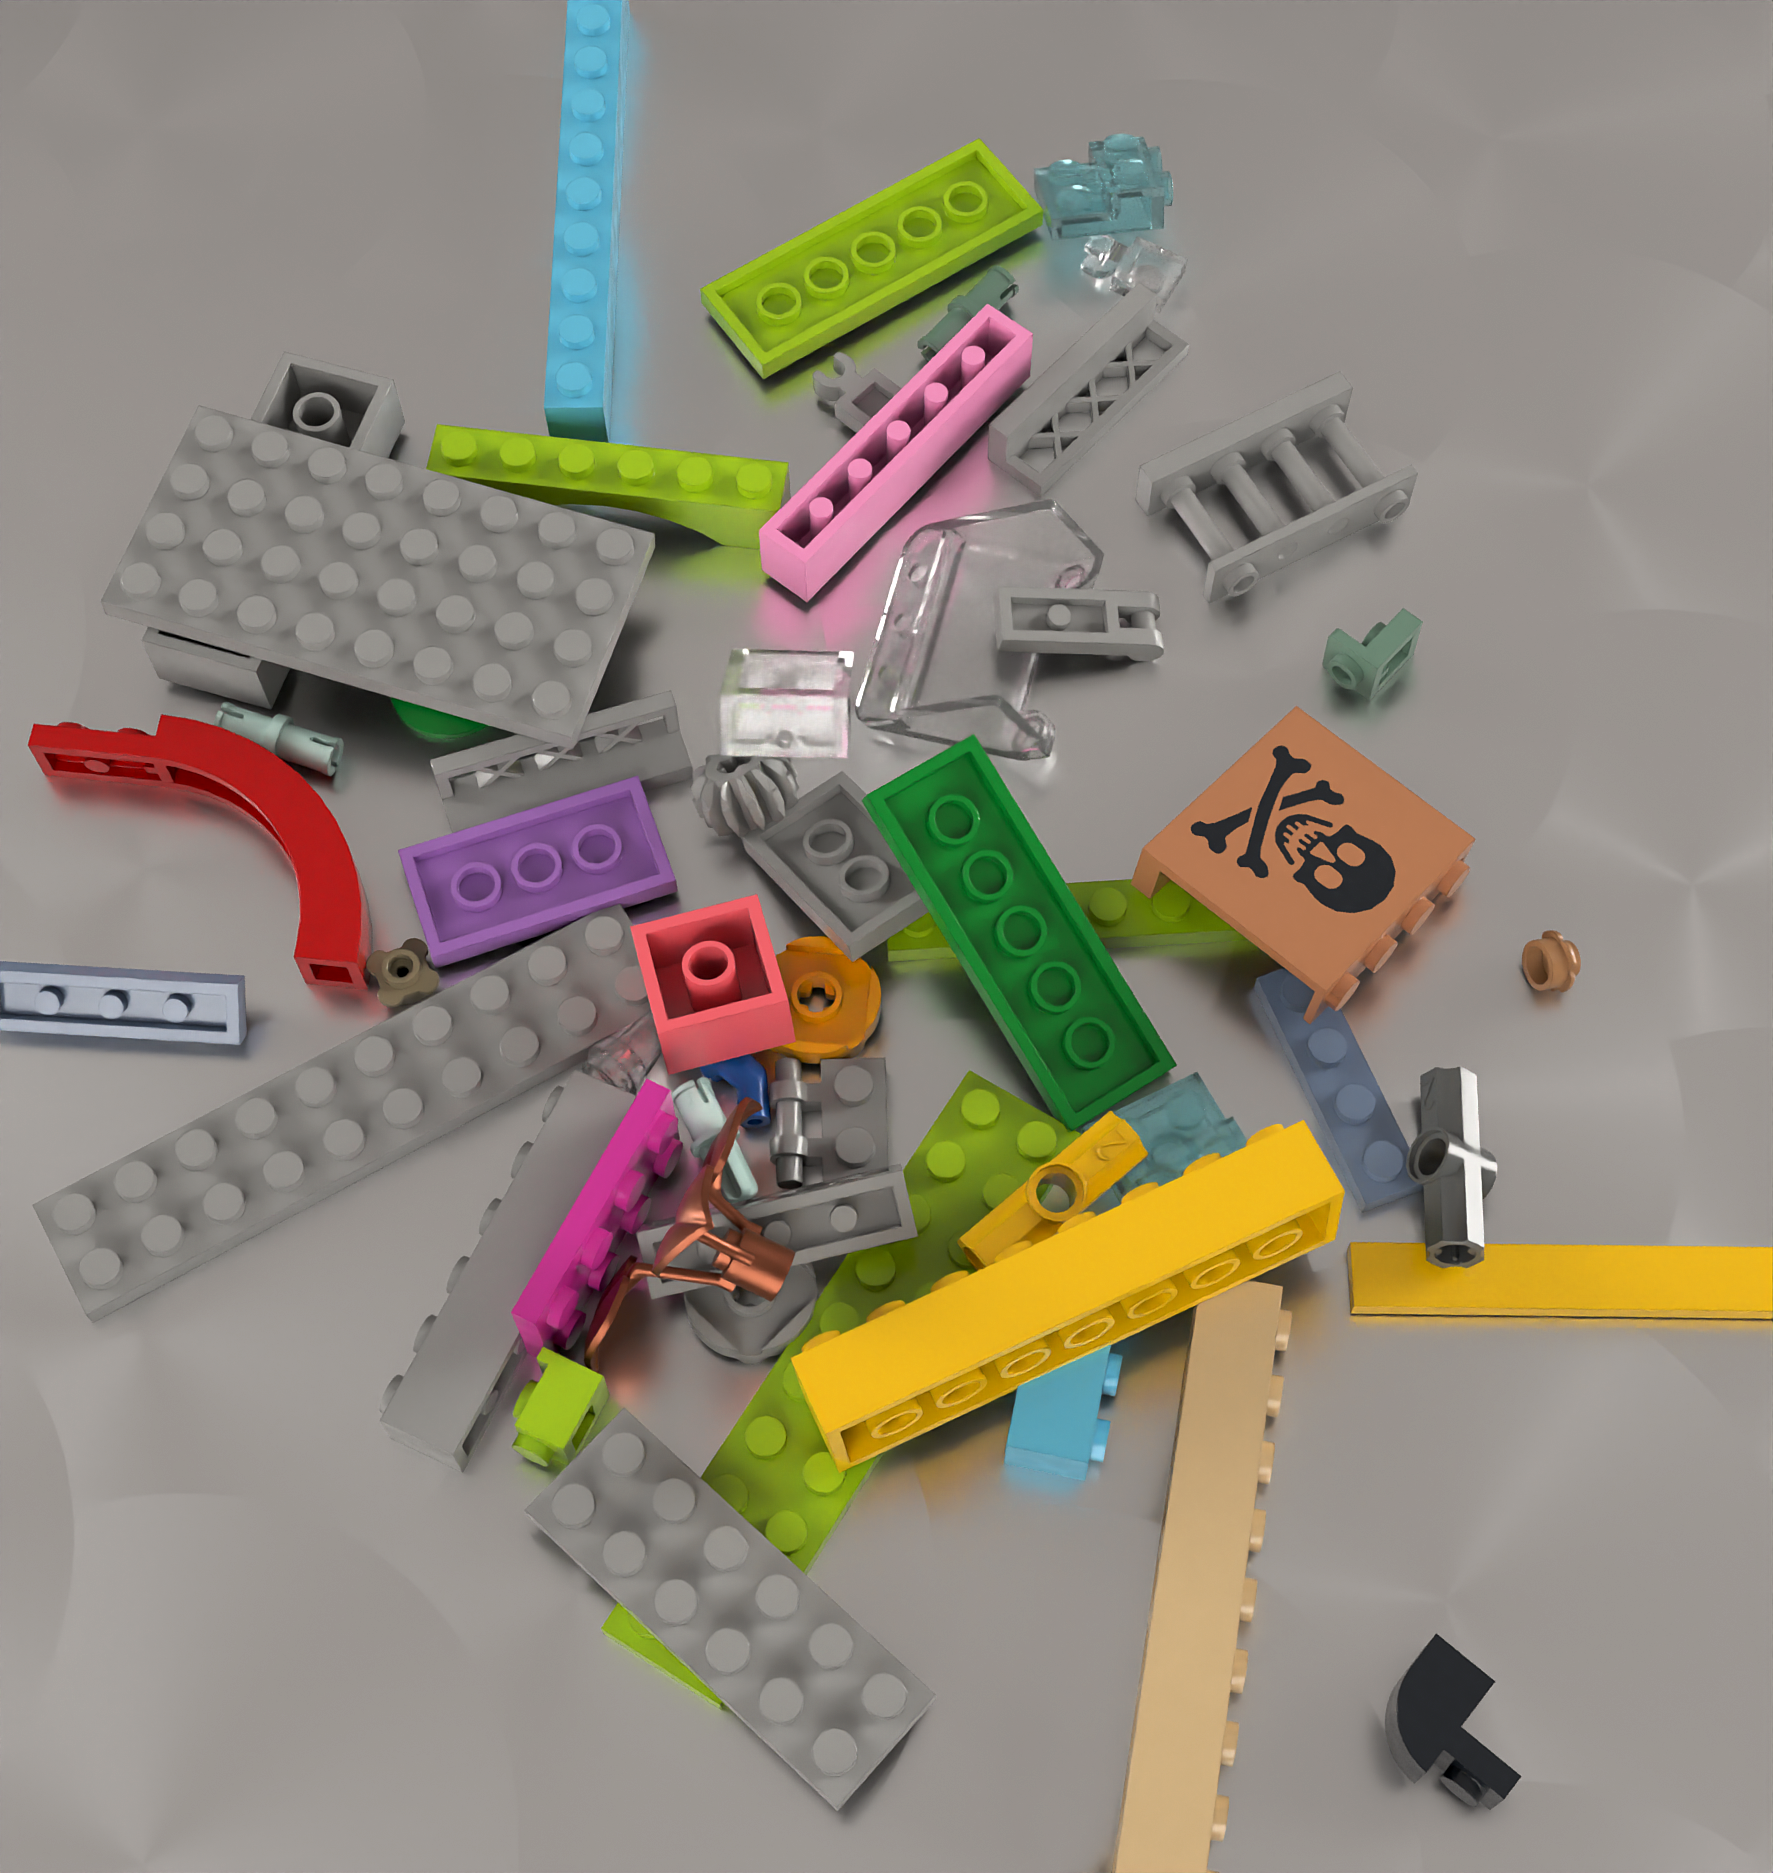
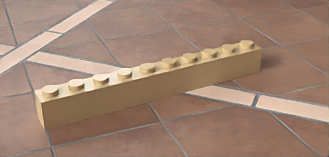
[1111,1280,1292,1873]

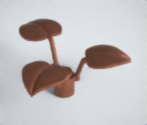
[584,1097,795,1373]

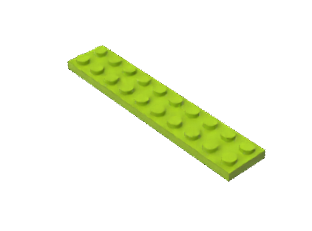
[601,1070,1082,1710]

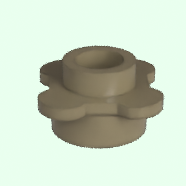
[366,938,440,1008]

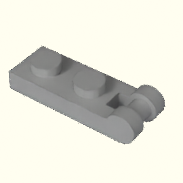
[993,586,1164,662]

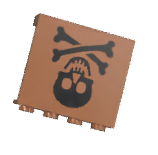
[1131,706,1476,1024]

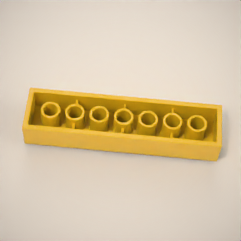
[790,1120,1345,1473]

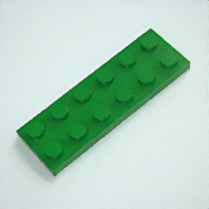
[862,734,1177,1132]

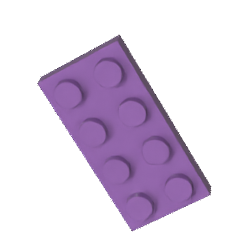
[398,776,678,968]

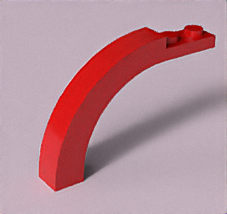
[28,714,372,990]

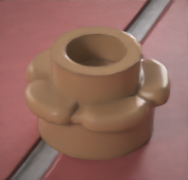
[1522,930,1581,992]

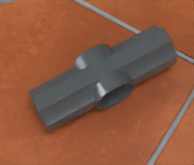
[1406,1067,1497,1268]

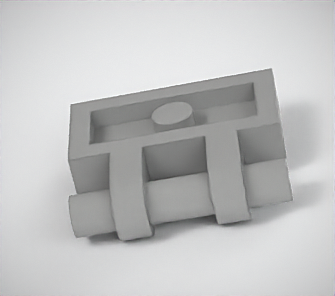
[769,1057,888,1189]

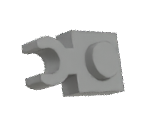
[813,352,901,433]

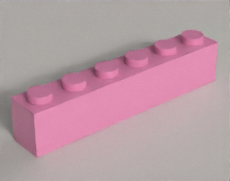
[759,304,1033,602]

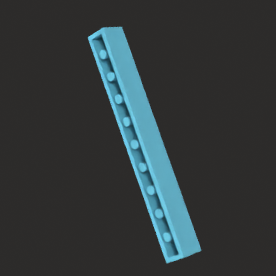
[544,0,630,443]

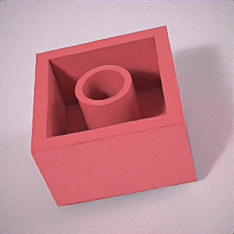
[630,894,796,1075]

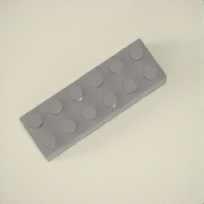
[141,351,405,709]

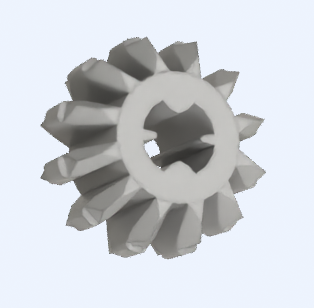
[690,739,799,837]

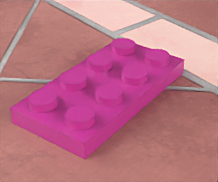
[511,1079,683,1358]

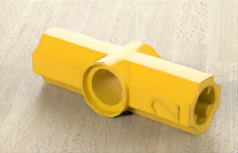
[957,1110,1149,1271]

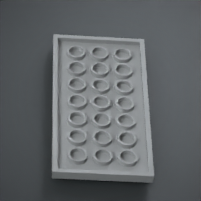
[101,405,655,750]

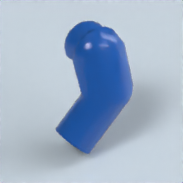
[699,1054,771,1128]

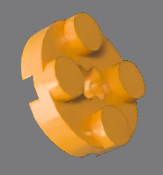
[770,936,881,1064]

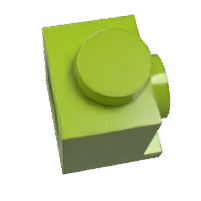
[512,1347,610,1466]

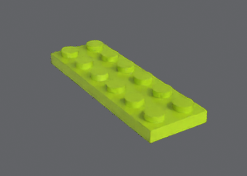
[700,138,1044,379]

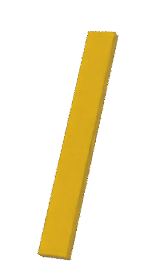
[1347,1242,1773,1319]

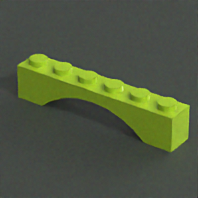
[426,424,791,549]

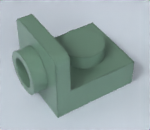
[1322,608,1423,700]

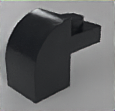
[1385,1633,1521,1810]

